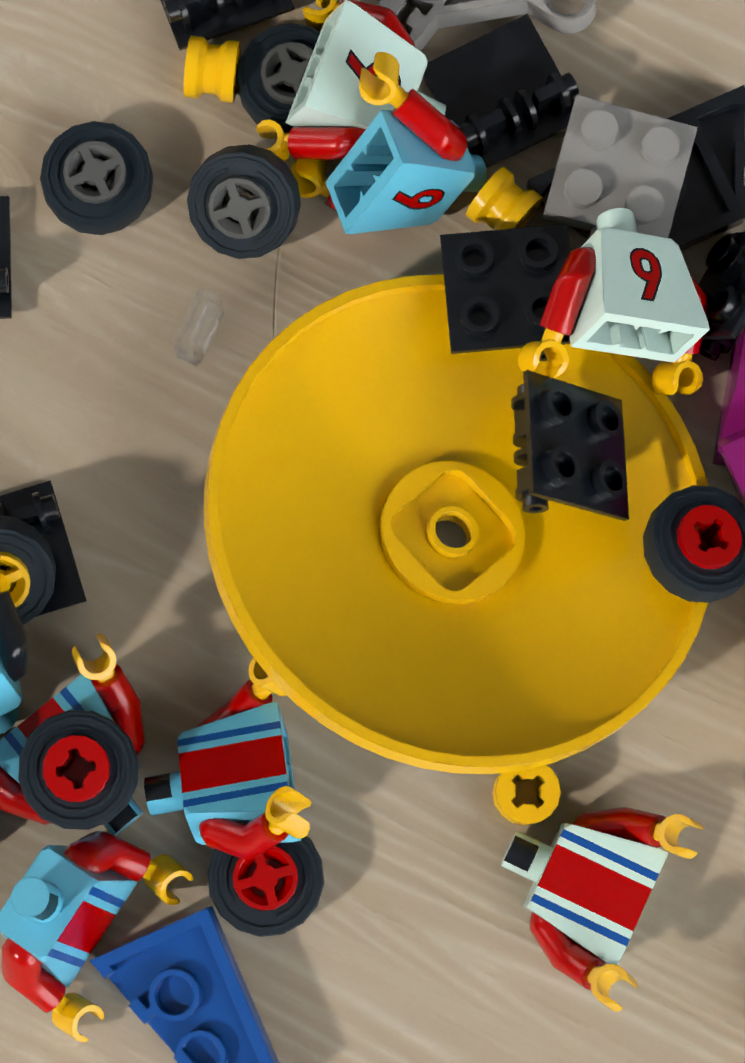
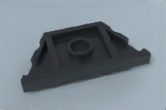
[526,85,745,251]

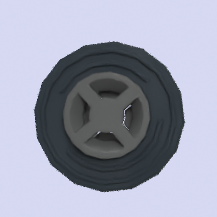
[236,23,320,133]
[40,121,154,235]
[187,144,301,259]

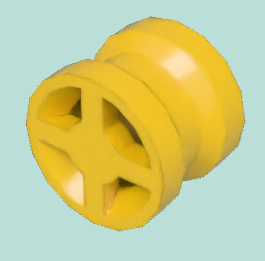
[183,35,241,103]
[465,167,543,230]
[492,765,561,826]

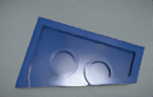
[90,906,280,1063]

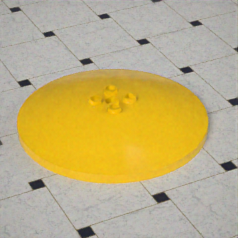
[204,274,712,774]

